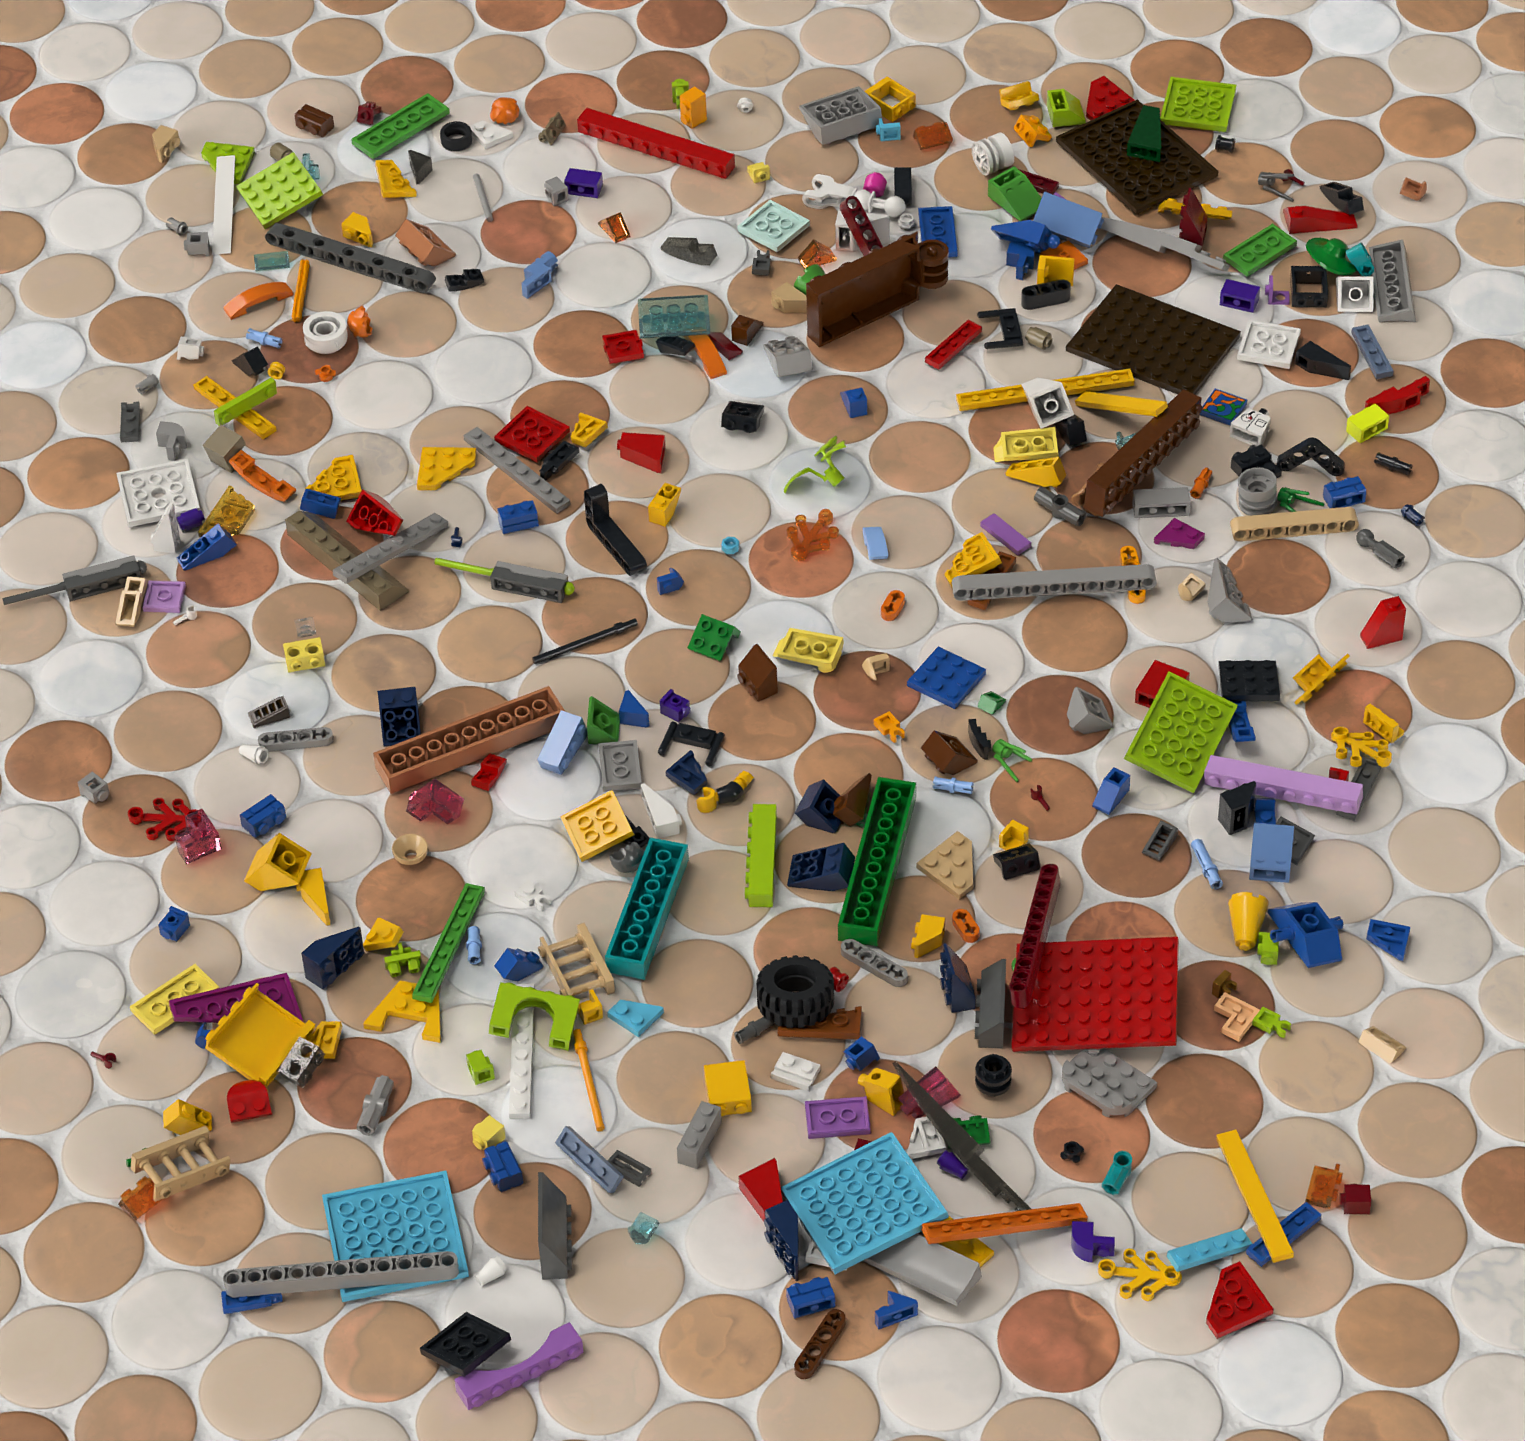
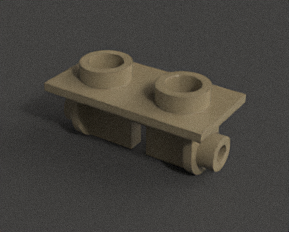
[538,112,566,145]

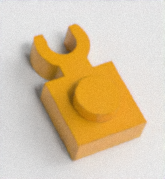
[874,711,905,743]

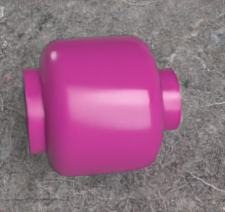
[863,172,887,198]

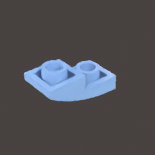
[862,527,888,560]

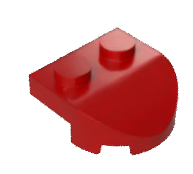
[227,1080,272,1123]

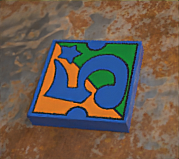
[1200,388,1248,425]

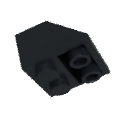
[1218,781,1256,835]

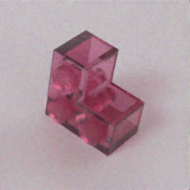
[406,779,464,824]
[175,809,222,864]

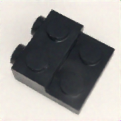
[721,401,764,433]
[1231,444,1282,479]

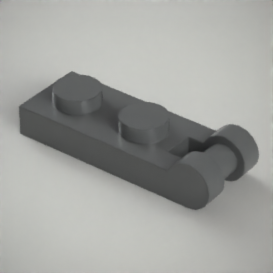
[120,401,140,443]

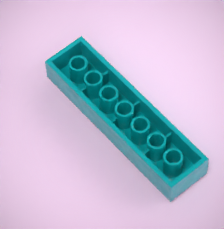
[605,837,689,980]

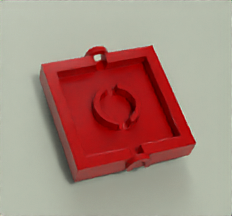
[602,330,644,364]

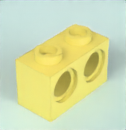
[283,637,325,673]

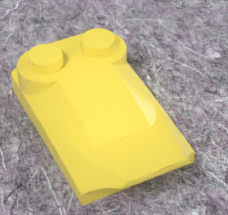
[993,427,1059,462]
[773,628,844,673]

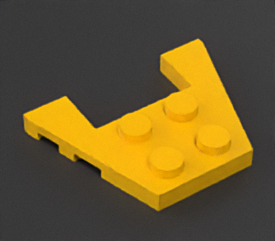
[363,980,441,1043]

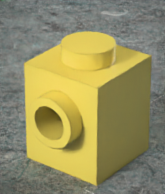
[472,1115,506,1150]

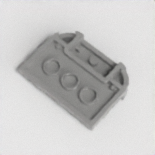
[1062,1048,1157,1118]

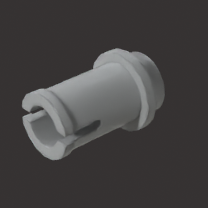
[166,217,188,235]
[135,374,159,395]

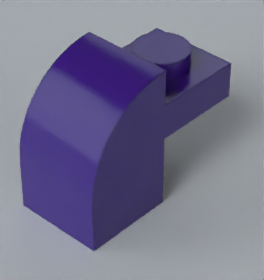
[1071,1221,1115,1262]

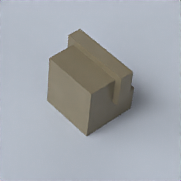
[203,425,246,473]

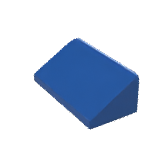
[300,489,341,519]

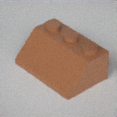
[395,219,456,267]

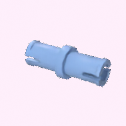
[246,328,283,349]
[933,776,974,794]
[466,926,482,964]

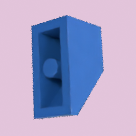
[840,388,867,418]

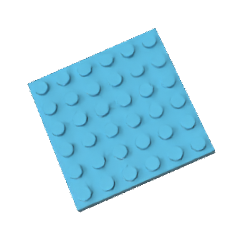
[781,1132,949,1274]
[322,1171,469,1302]

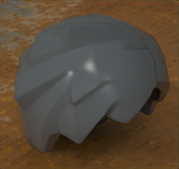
[610,842,645,873]

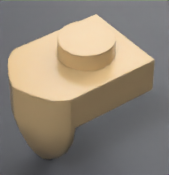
[1178,573,1206,601]
[862,653,890,680]

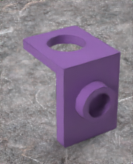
[1265,275,1289,305]

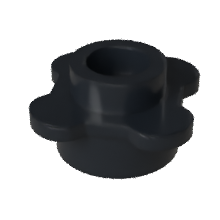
[1060,1141,1084,1163]

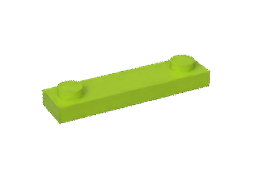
[214,377,277,426]

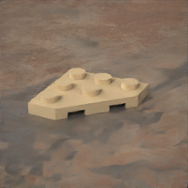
[916,831,973,900]

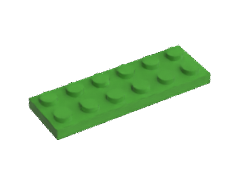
[351,93,450,159]

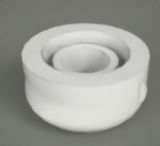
[303,311,348,354]

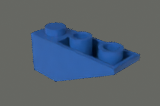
[176,523,237,571]

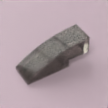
[660,237,717,266]

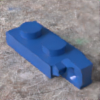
[221,1291,283,1314]

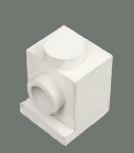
[177,336,204,360]

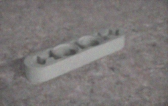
[258,727,333,752]
[841,939,908,987]

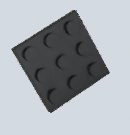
[1218,660,1280,701]
[420,1312,511,1377]

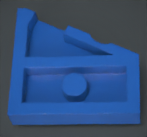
[1366,919,1410,961]

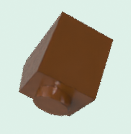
[731,315,764,346]

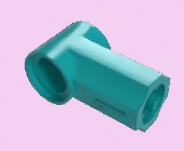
[1102,1151,1132,1195]

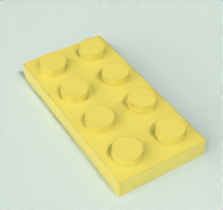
[130,964,219,1035]

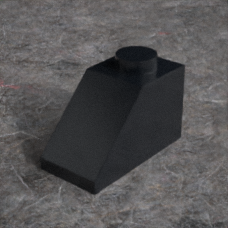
[231,346,268,376]

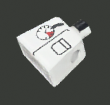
[1230,408,1271,446]

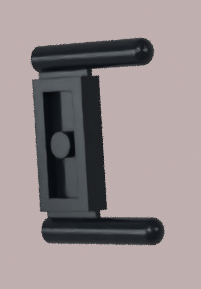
[977,308,1023,349]
[658,721,725,766]

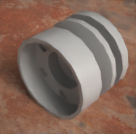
[1238,468,1277,516]

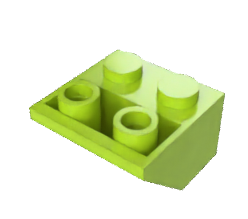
[1047,89,1086,127]

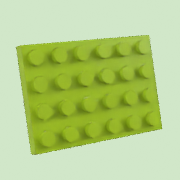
[1124,672,1238,793]

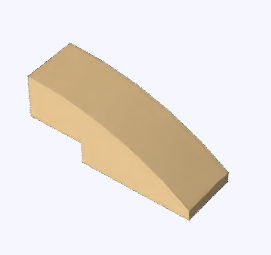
[116,577,148,627]

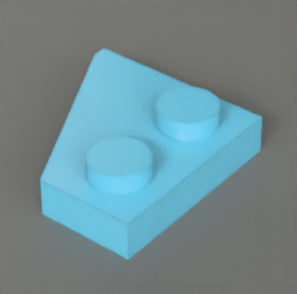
[607,1000,664,1037]

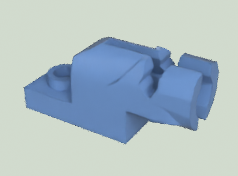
[521,251,558,299]

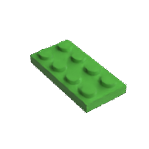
[1223,224,1297,277]

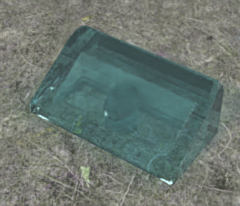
[254,251,290,272]

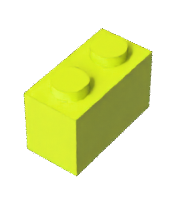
[1346,404,1389,443]

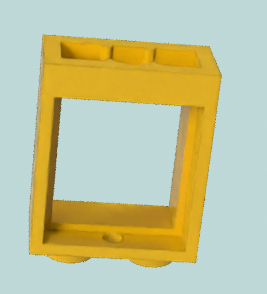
[864,76,916,122]

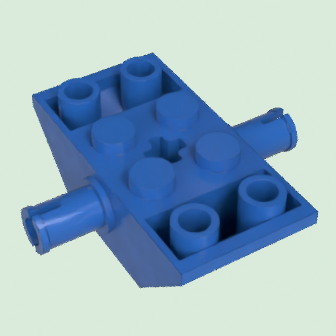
[1267,902,1344,968]

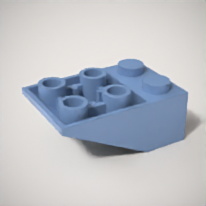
[1249,823,1294,883]

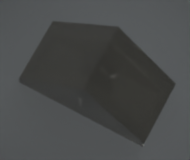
[408,150,433,185]

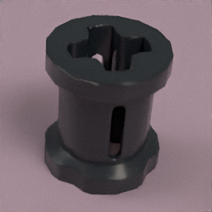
[1215,135,1236,153]

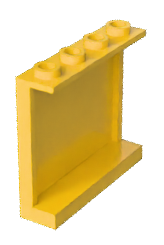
[205,983,315,1088]

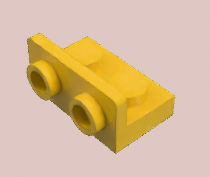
[1363,703,1404,744]

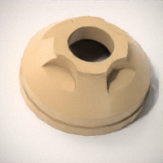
[392,834,428,865]

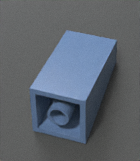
[1033,191,1104,248]

